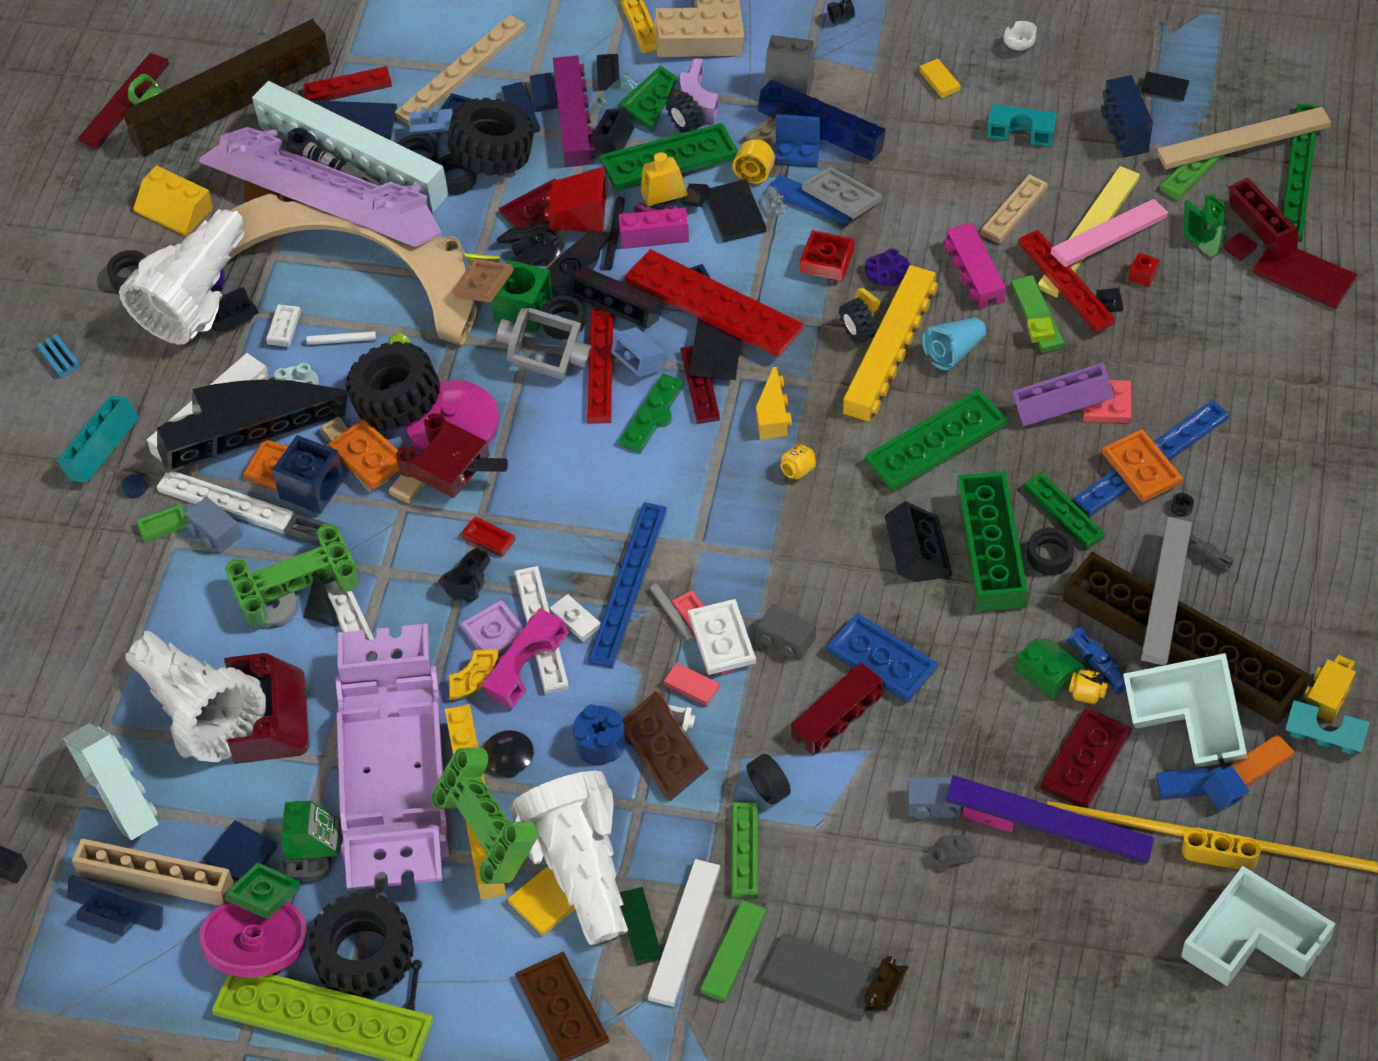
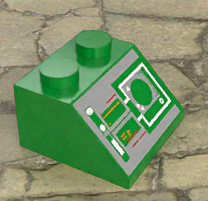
[281,801,340,860]

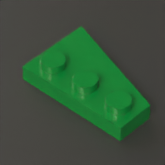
[619,65,677,132]

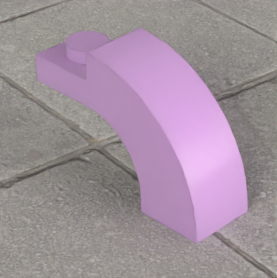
[680,58,719,124]

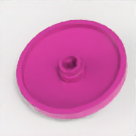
[405,380,499,453]
[199,902,307,977]

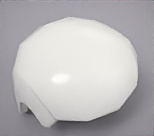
[1004,21,1037,51]

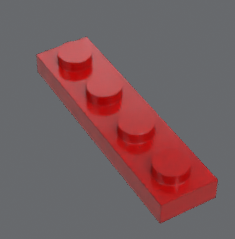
[303,66,392,101]

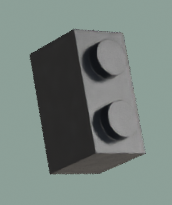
[591,108,634,155]

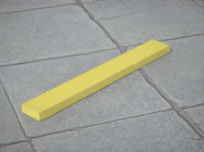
[1038,166,1140,298]

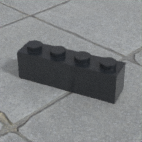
[567,267,663,328]

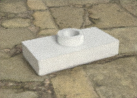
[266,304,301,347]
[549,594,601,642]

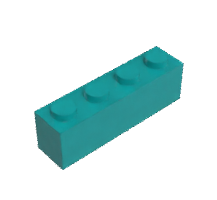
[56,395,139,483]

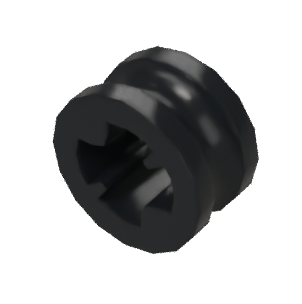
[1171,493,1194,517]

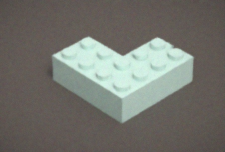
[1123,654,1248,768]
[63,723,158,840]
[1181,866,1335,986]

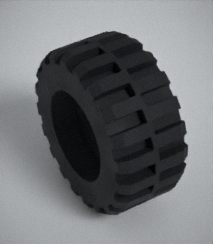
[447,98,534,176]
[345,341,440,430]
[308,892,414,998]

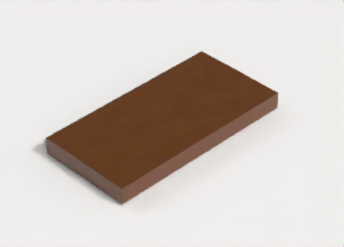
[623,691,709,801]
[515,951,609,1061]

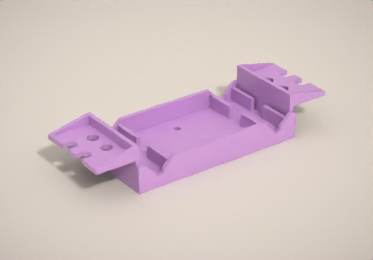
[335,623,449,891]

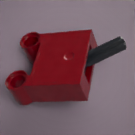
[396,413,508,498]

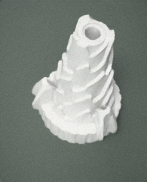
[119,209,245,345]
[126,631,266,762]
[511,770,628,945]

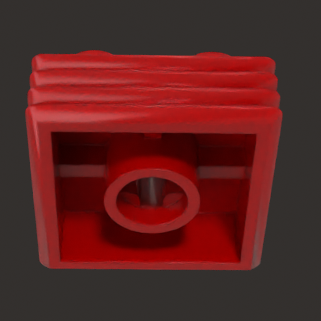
[799,230,855,281]

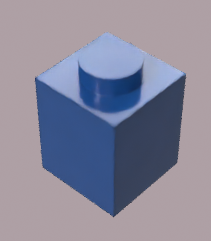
[1201,766,1250,811]

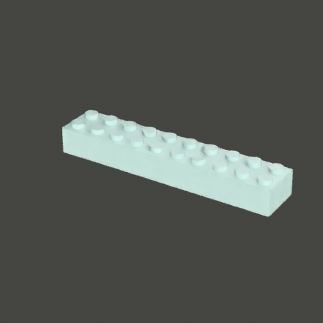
[252,81,448,213]

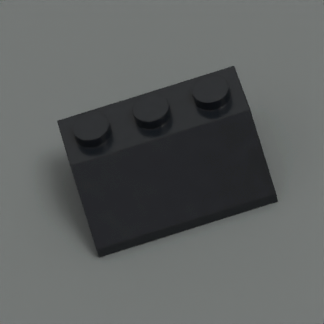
[885,501,953,582]

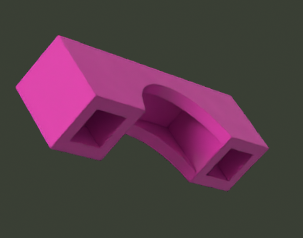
[482,608,569,710]

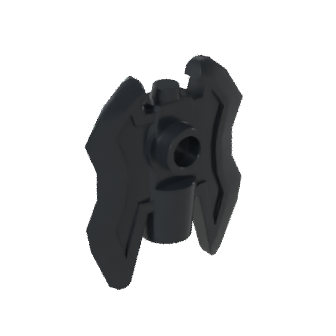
[497,221,564,265]

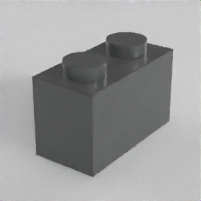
[757,605,816,660]

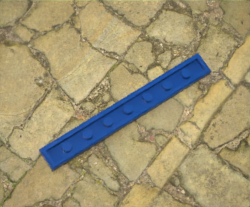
[1073,400,1229,518]
[589,502,667,669]

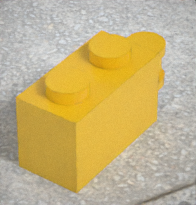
[1303,654,1356,723]

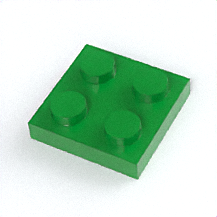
[225,863,300,920]

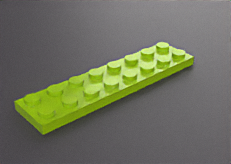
[212,974,434,1061]

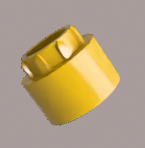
[732,139,775,184]

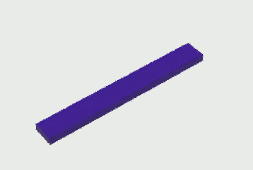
[945,775,1154,864]

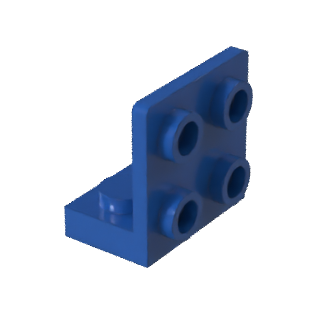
[774,115,820,167]

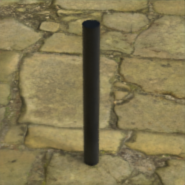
[604,197,625,270]

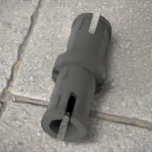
[1187,534,1234,572]

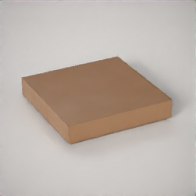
[452,259,514,303]

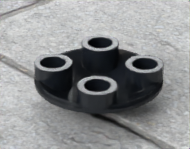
[484,730,534,778]

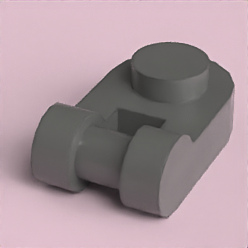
[283,857,330,882]

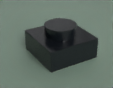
[1096,288,1123,312]

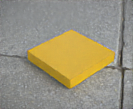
[508,867,575,937]

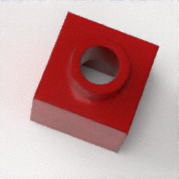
[1128,252,1160,287]

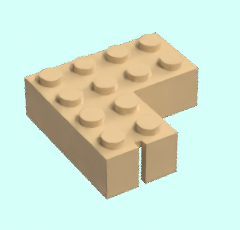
[654,0,745,57]

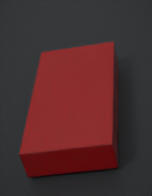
[461,516,516,558]

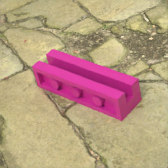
[944,223,1006,310]

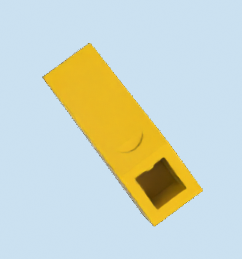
[756,367,792,440]

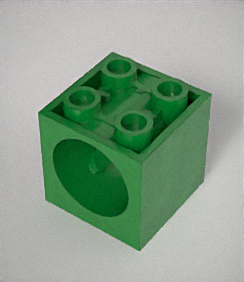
[490,259,553,333]

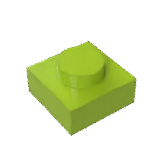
[1027,316,1055,343]

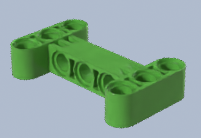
[225,524,359,627]
[432,747,538,884]

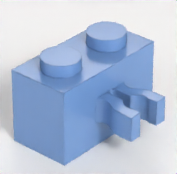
[409,106,453,145]

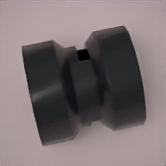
[827,0,855,24]

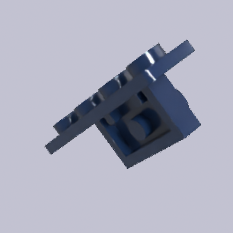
[67,875,163,937]

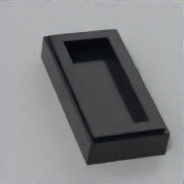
[596,53,620,91]
[1141,71,1190,101]

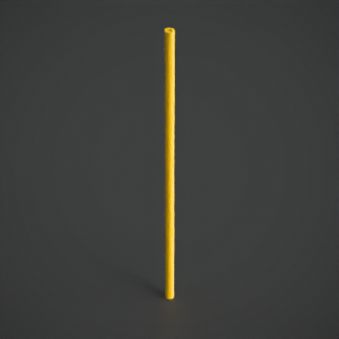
[1047,801,1378,873]

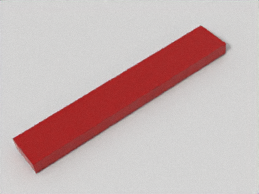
[1018,229,1115,334]
[587,310,614,424]

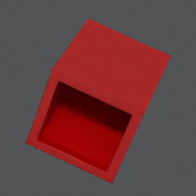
[545,168,606,232]

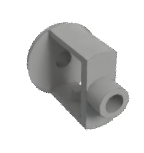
[496,308,591,381]

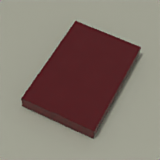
[499,178,556,228]

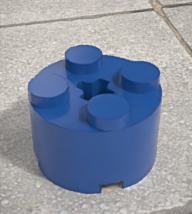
[573,704,626,765]

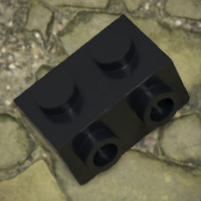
[211,287,259,332]

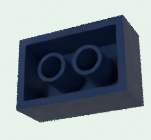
[1101,75,1153,158]

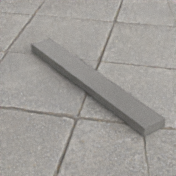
[1141,517,1192,666]

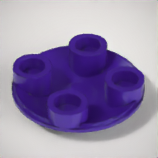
[865,249,910,286]

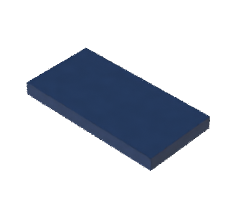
[311,100,397,140]

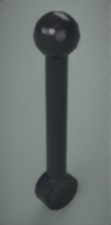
[408,960,422,1011]

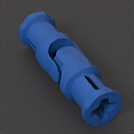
[1067,627,1126,695]

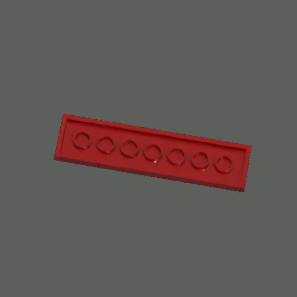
[625,249,804,358]

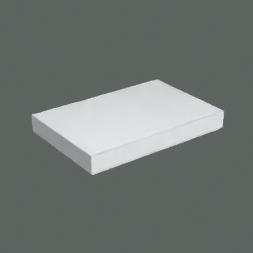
[688,599,756,675]

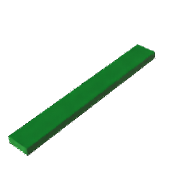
[1282,103,1319,242]

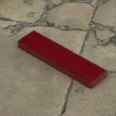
[680,346,720,424]

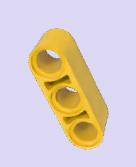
[1181,828,1261,870]

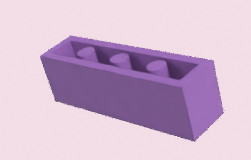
[1012,362,1115,426]

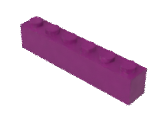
[553,55,595,167]

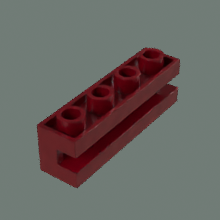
[791,662,883,756]

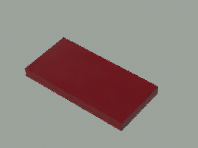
[1253,248,1357,309]
[1040,707,1132,808]

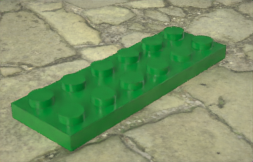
[599,123,738,191]
[865,389,1008,492]

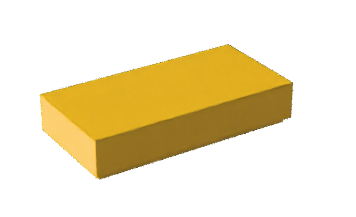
[919,58,961,98]

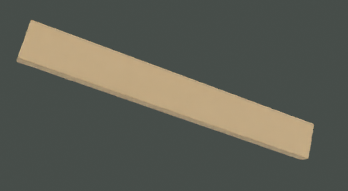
[1157,107,1331,169]

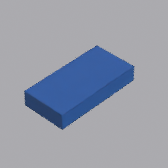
[1156,767,1209,800]

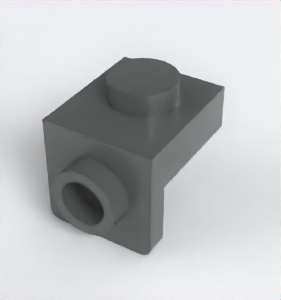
[929,835,976,872]

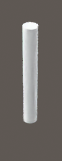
[307,331,376,345]

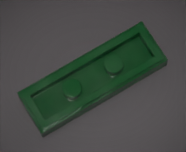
[620,887,662,966]

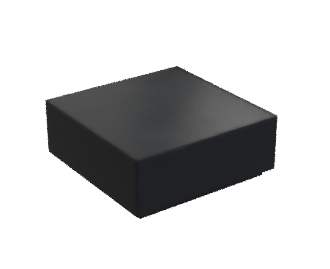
[681,183,710,207]

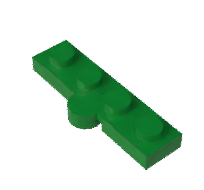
[619,373,684,454]

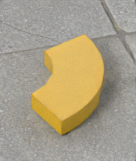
[449,649,499,701]

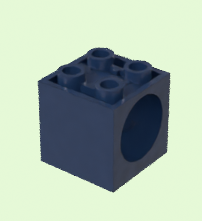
[272,435,344,514]

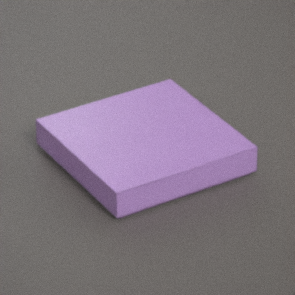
[460,600,524,655]

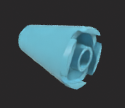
[922,317,986,370]

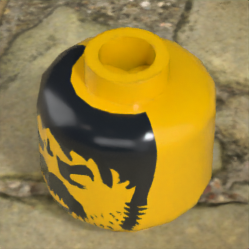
[1069,669,1108,704]

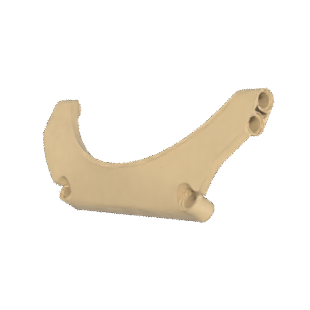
[228,194,477,346]

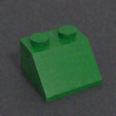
[1015,638,1087,700]

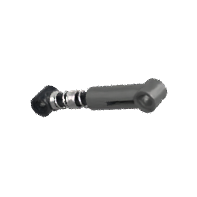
[288,128,383,186]

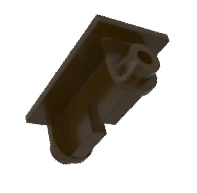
[864,956,909,1011]

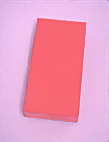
[664,663,720,707]

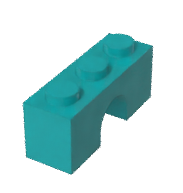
[987,104,1057,147]
[1285,700,1370,755]

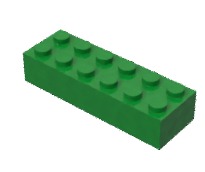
[956,471,1028,612]

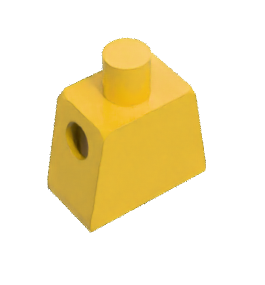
[640,153,688,207]

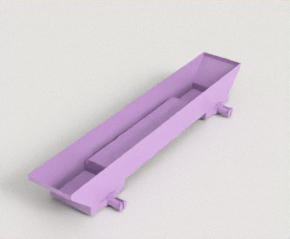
[199,127,442,247]

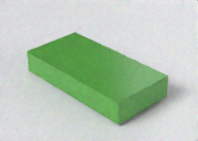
[136,504,187,543]

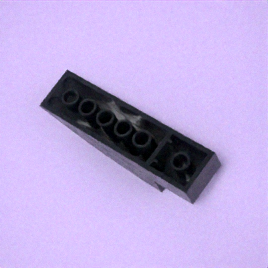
[157,379,348,473]

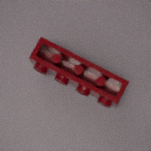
[1228,178,1299,257]

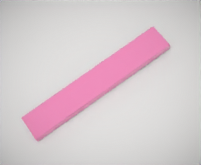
[1051,199,1168,267]

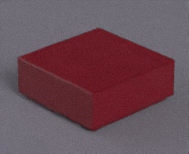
[1224,232,1257,261]

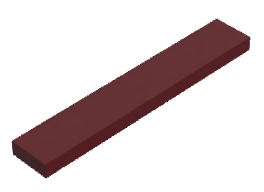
[78,53,169,149]

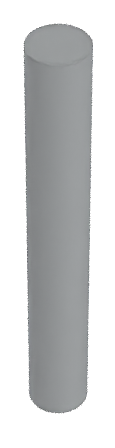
[650,583,695,643]

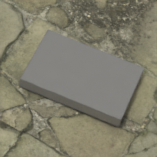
[802,166,882,219]

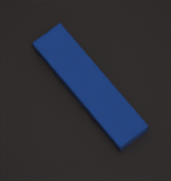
[768,175,852,226]

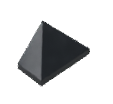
[303,575,339,627]

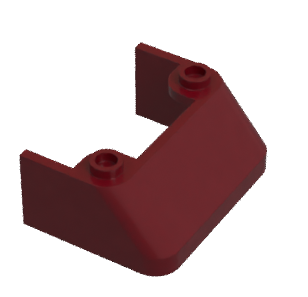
[224,653,310,764]

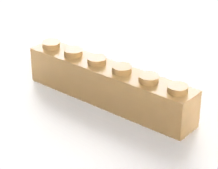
[72,838,234,906]

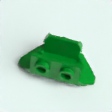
[1183,194,1226,257]

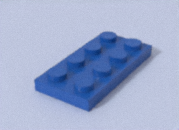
[827,613,938,702]

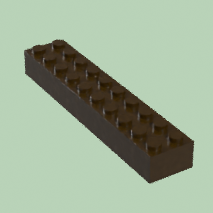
[123,19,331,157]
[1063,552,1309,725]

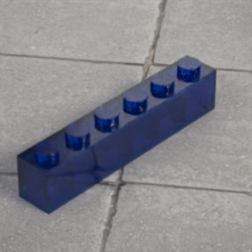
[757,80,886,161]

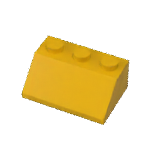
[133,165,213,237]

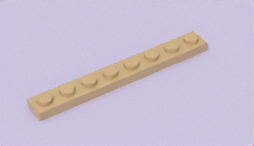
[395,15,527,126]

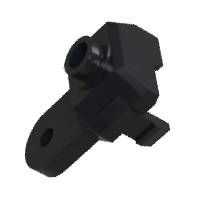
[438,547,491,603]

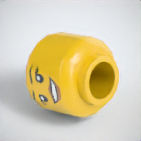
[780,444,816,480]

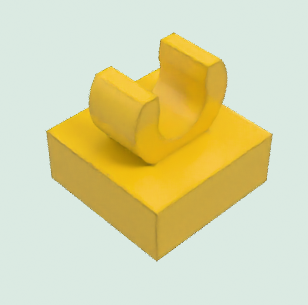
[853,288,881,316]

